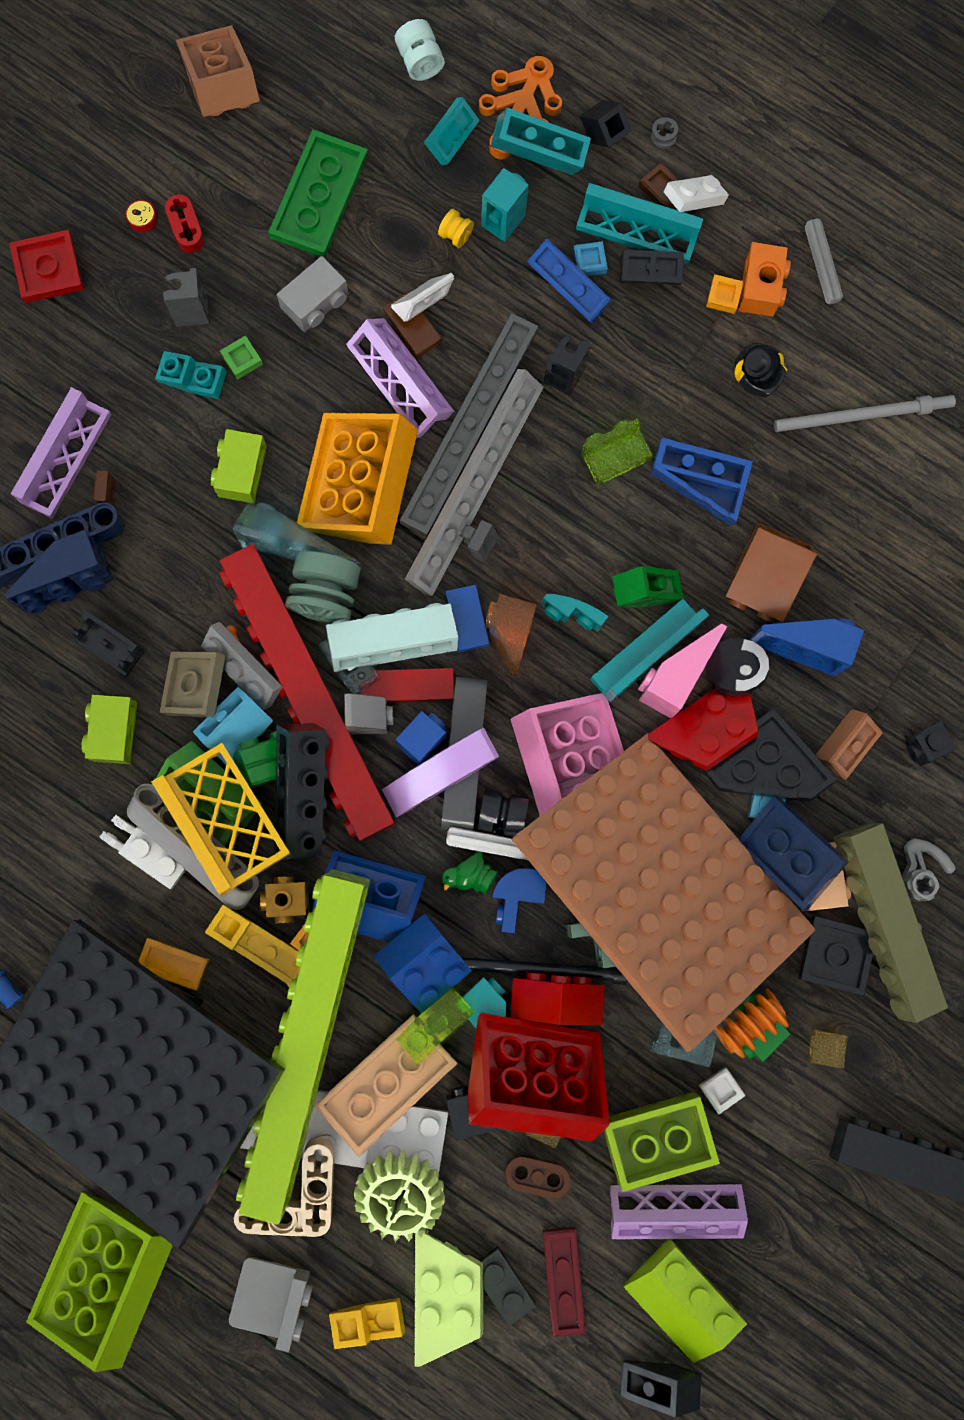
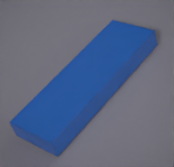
[527,238,612,323]

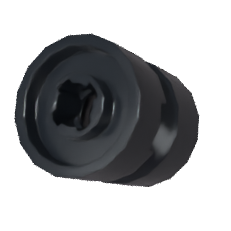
[477,789,529,837]

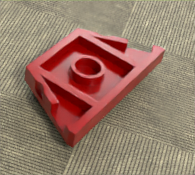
[648,689,758,771]

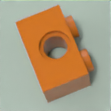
[738,242,791,317]

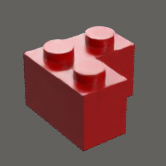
[510,972,605,1025]

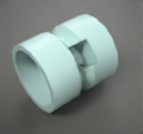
[395,19,445,81]

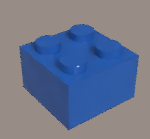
[374,913,472,1014]

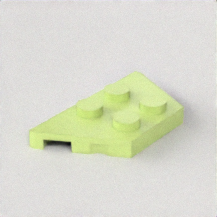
[415,1229,483,1367]

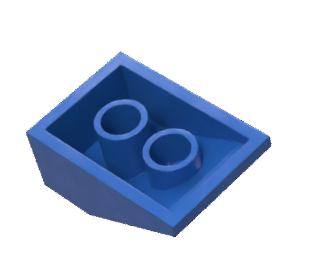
[749,618,864,677]

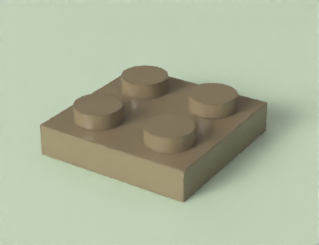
[160,652,225,717]

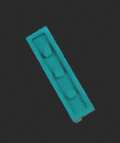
[576,183,703,265]
[590,599,709,703]

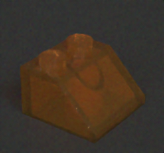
[485,594,537,676]

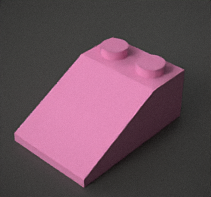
[638,624,727,718]

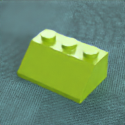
[623,1239,747,1363]

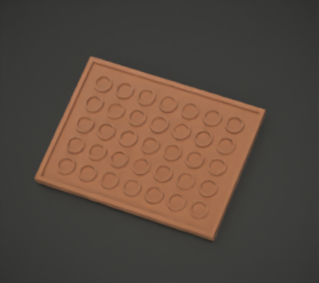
[512,733,816,1052]

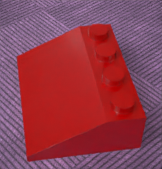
[468,1013,610,1141]

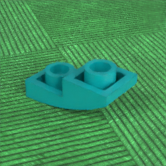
[155,351,227,399]
[541,594,609,632]

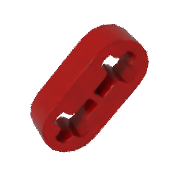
[165,194,204,253]

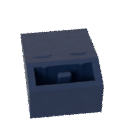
[4,530,114,614]

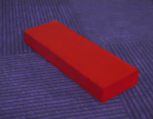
[360,668,454,703]

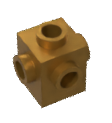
[260,877,309,924]

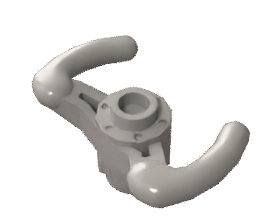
[901,838,955,930]

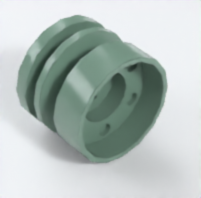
[285,551,361,622]

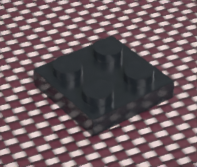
[798,916,873,996]

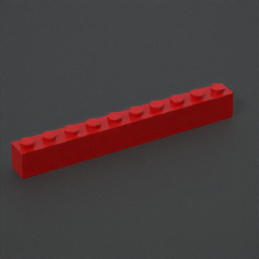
[219,544,395,842]

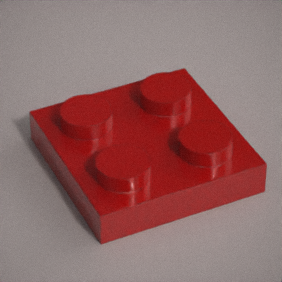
[9,229,84,303]

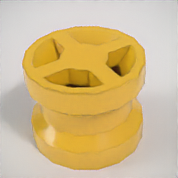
[438,209,474,248]

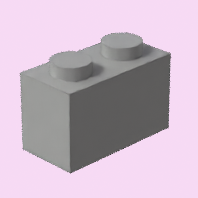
[276,256,349,332]

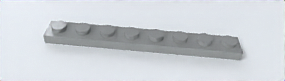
[405,369,544,596]

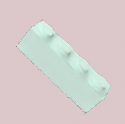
[326,603,458,672]

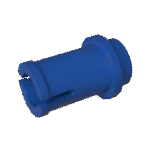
[0,970,25,1010]

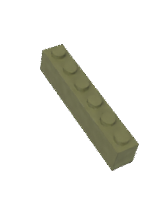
[834,823,948,1023]

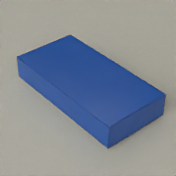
[446,585,489,653]

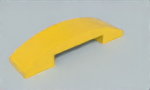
[205,905,301,987]

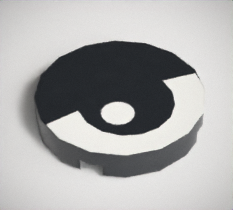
[706,638,769,697]

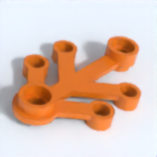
[479,56,562,159]

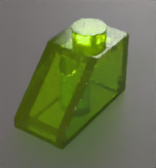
[396,988,475,1064]

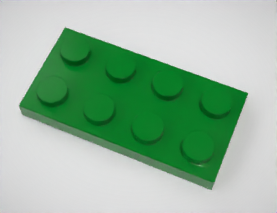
[268,129,368,258]

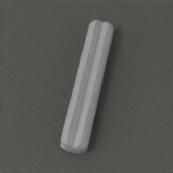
[804,218,843,305]

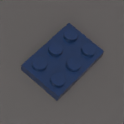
[739,796,849,910]

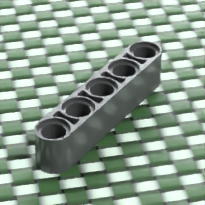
[441,677,487,831]

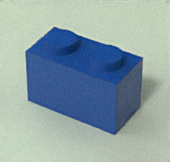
[396,711,447,766]

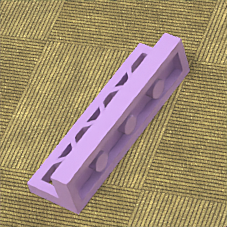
[346,318,454,438]
[11,387,112,519]
[610,1184,748,1239]

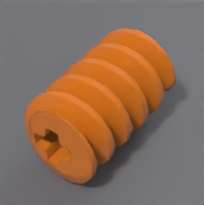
[714,988,789,1059]

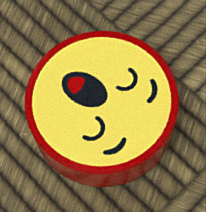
[125,200,158,232]

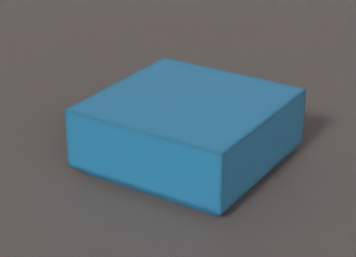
[573,241,608,276]

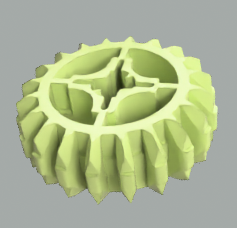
[354,1149,445,1242]

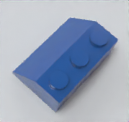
[313,850,426,943]

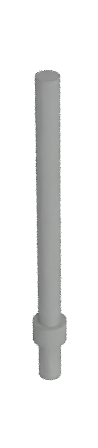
[774,395,956,432]

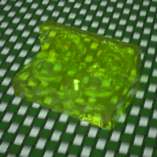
[581,418,653,485]

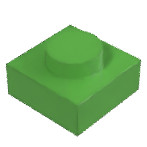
[220,336,263,380]

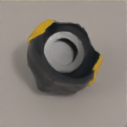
[734,342,787,398]

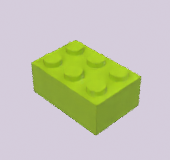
[604,1092,720,1192]

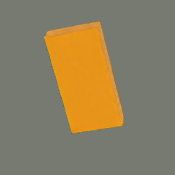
[138,938,210,991]

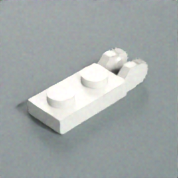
[100,815,186,889]

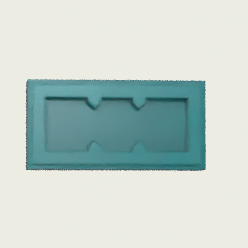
[424,97,480,165]

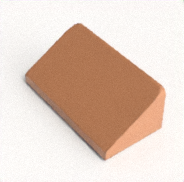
[816,709,883,780]

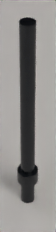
[461,957,629,985]

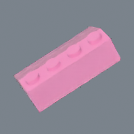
[511,693,624,816]

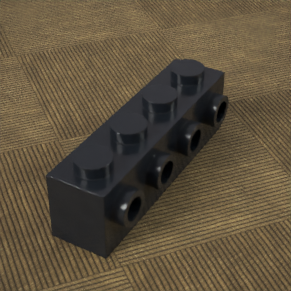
[274,723,329,860]

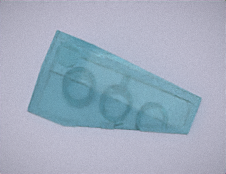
[233,503,363,576]

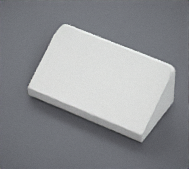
[391,273,454,322]

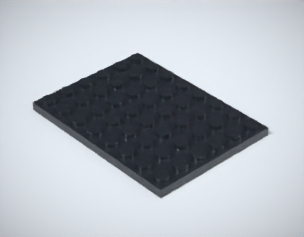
[0,919,285,1249]

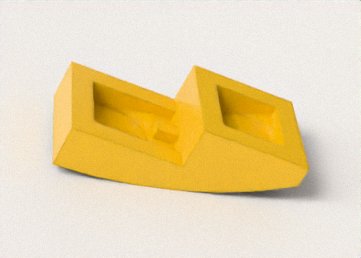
[329,1298,406,1349]

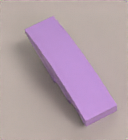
[382,728,499,817]

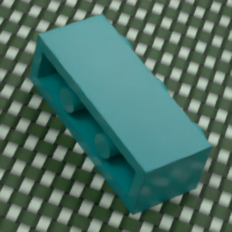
[490,108,591,175]

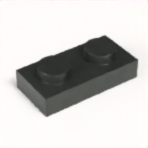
[479,1246,536,1326]

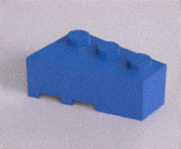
[651,438,753,526]

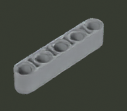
[127,784,259,910]

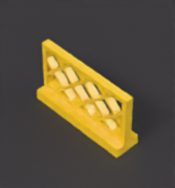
[151,743,290,897]

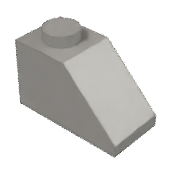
[345,694,393,735]

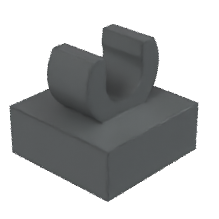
[460,520,499,563]

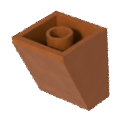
[725,521,817,623]

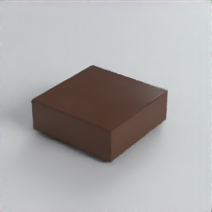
[93,470,116,506]

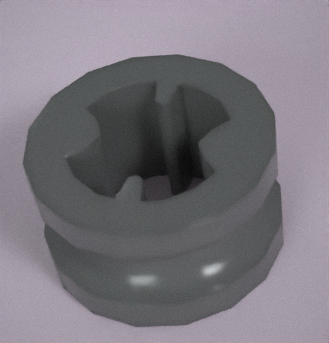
[651,117,678,149]

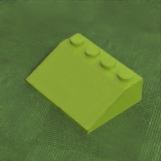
[26,1192,173,1372]

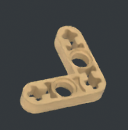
[234,1137,335,1237]

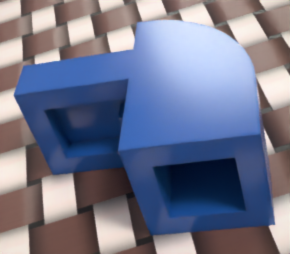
[492,869,546,933]

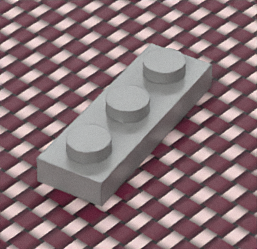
[201,622,282,711]

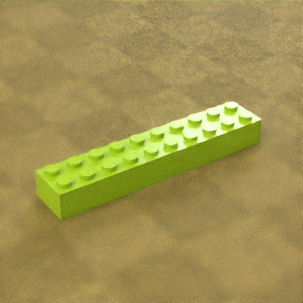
[236,869,371,1225]

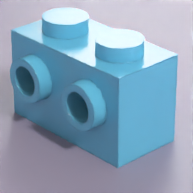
[193,687,273,764]

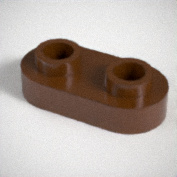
[505,1155,571,1199]

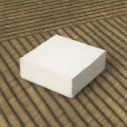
[698,1067,745,1114]

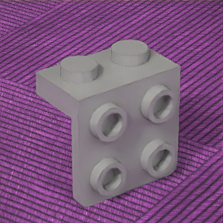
[229,1257,313,1352]

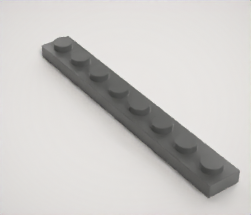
[400,313,538,537]

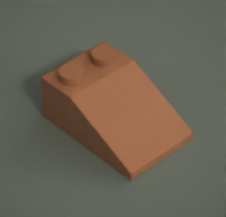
[176,25,260,117]

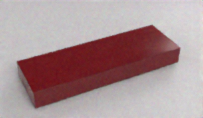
[542,1227,586,1337]

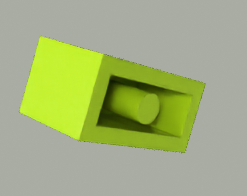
[211,429,267,504]
[82,695,138,764]

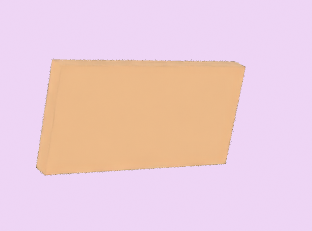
[314,1014,457,1157]

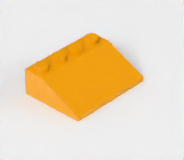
[296,413,418,545]

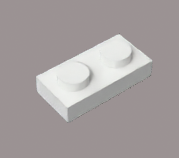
[664,175,728,212]

